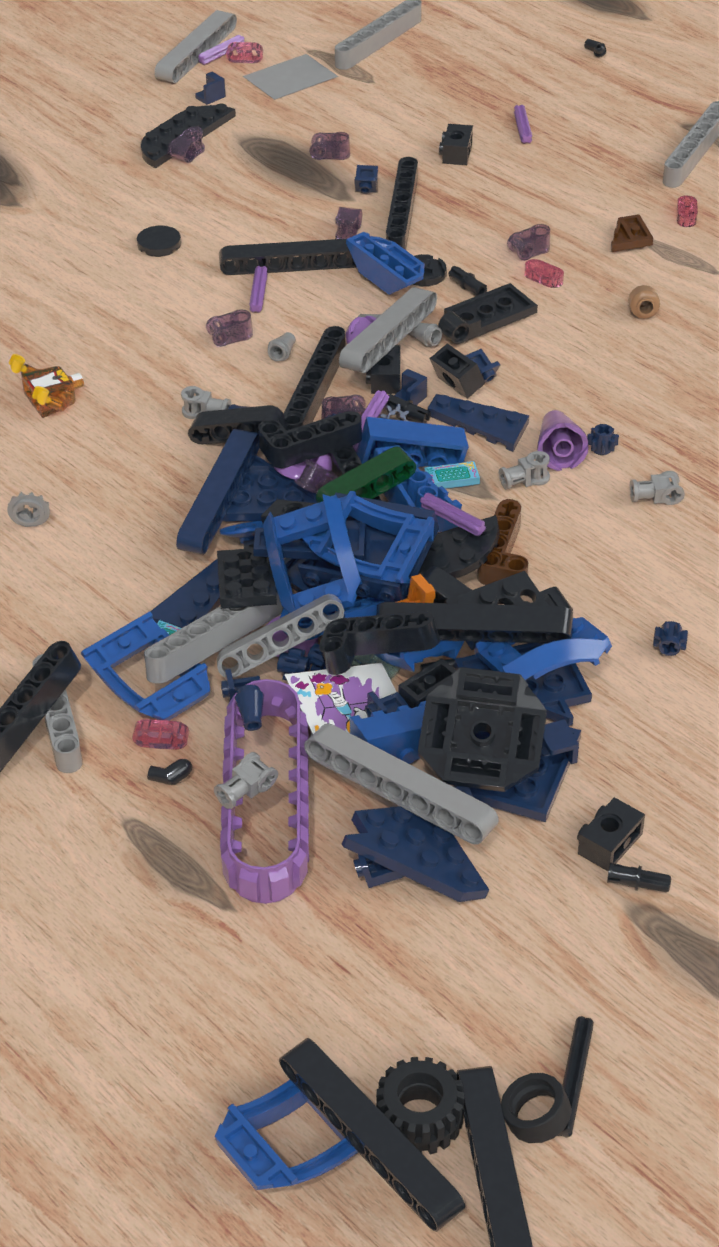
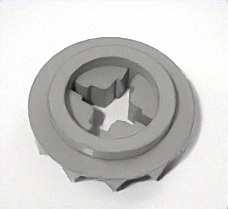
[7,492,50,527]

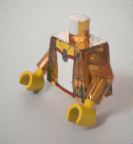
[9,354,84,418]

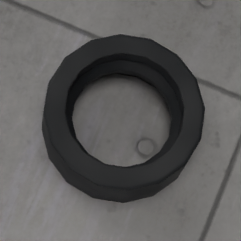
[501,1073,572,1143]

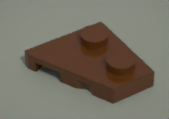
[611,214,653,252]

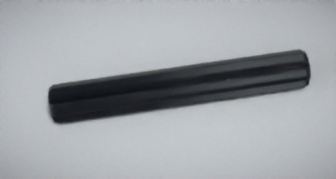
[557,1016,594,1138]

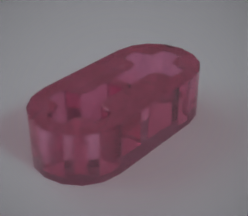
[226,42,264,63]
[677,195,698,227]
[524,259,564,288]
[132,719,190,750]

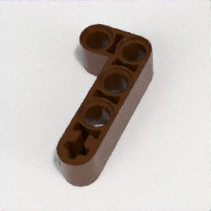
[477,499,529,585]

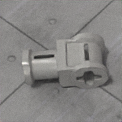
[181,386,231,419]
[498,451,550,490]
[629,471,685,505]
[214,752,278,809]

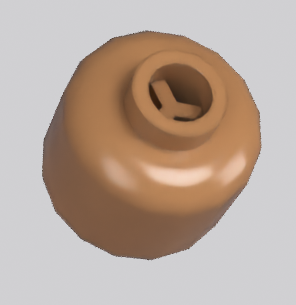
[628,285,660,319]

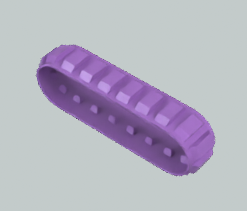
[220,679,309,904]

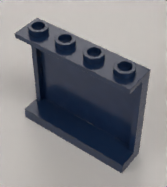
[298,492,439,602]

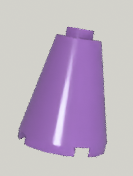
[537,410,588,471]

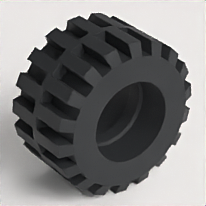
[376,1057,464,1155]

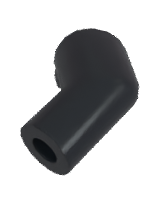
[584,39,607,57]
[147,759,192,785]

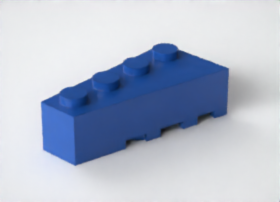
[356,416,469,467]
[374,445,462,532]
[350,701,426,764]

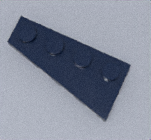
[428,394,529,452]
[253,519,365,561]
[150,559,220,628]

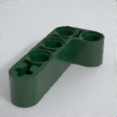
[316,446,416,503]

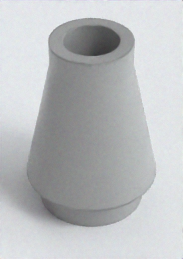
[409,323,442,347]
[268,332,296,361]

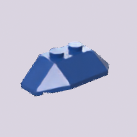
[346,232,425,295]

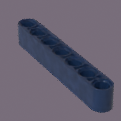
[176,429,259,555]

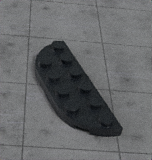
[141,103,236,168]
[417,515,500,578]

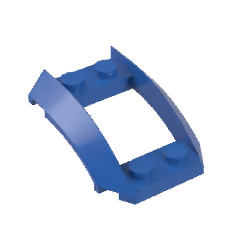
[302,491,434,583]
[263,494,362,622]
[343,597,464,672]
[81,611,210,723]
[474,617,612,680]
[215,1080,358,1190]

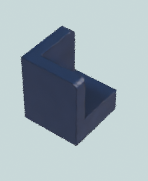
[195,72,226,105]
[394,369,427,405]
[541,719,579,765]

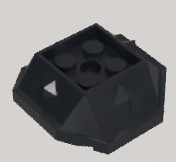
[418,667,547,792]

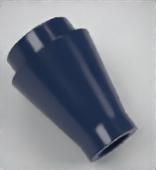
[235,685,264,731]

